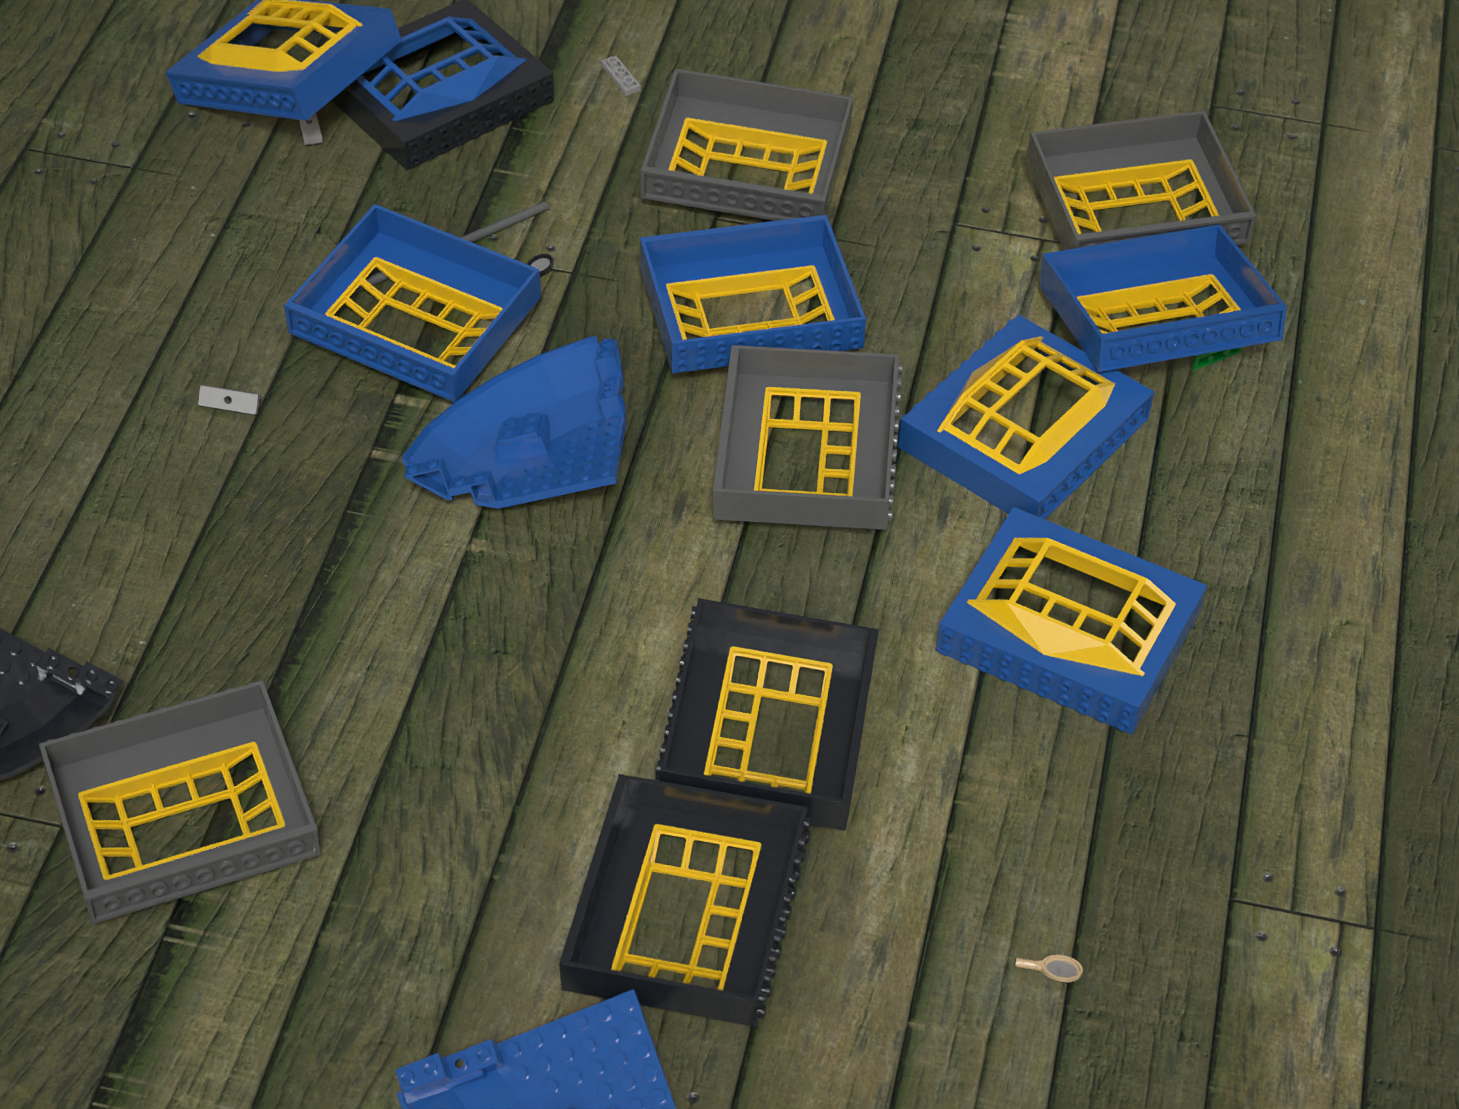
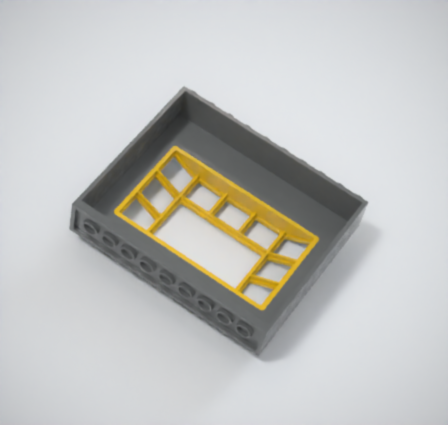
[641,69,853,221]
[1026,111,1256,250]
[713,345,903,530]
[39,680,320,924]

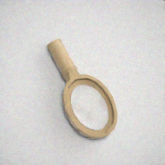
[1015,955,1083,982]

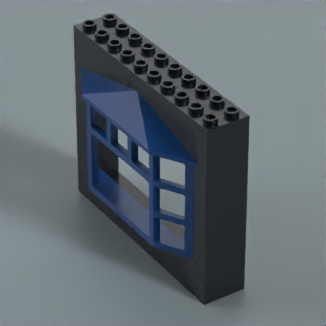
[331,0,554,171]

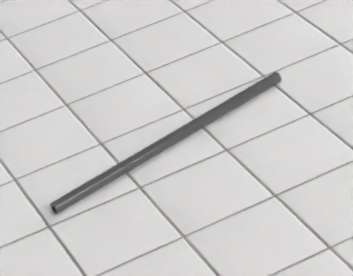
[353,201,549,294]

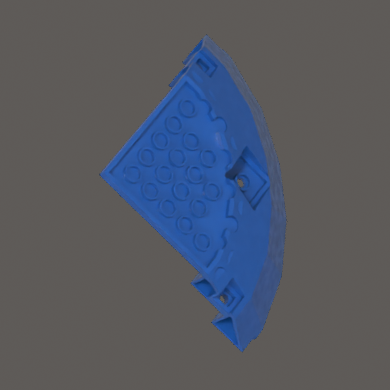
[402,336,627,509]
[396,989,677,1109]

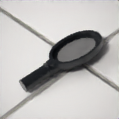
[527,254,554,275]

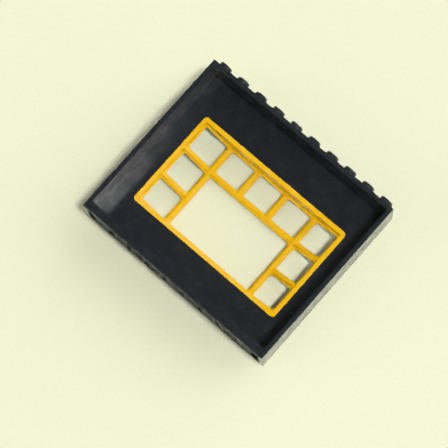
[656,598,879,831]
[559,774,811,1027]

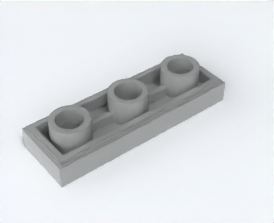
[601,56,641,96]
[299,113,322,145]
[198,385,260,415]

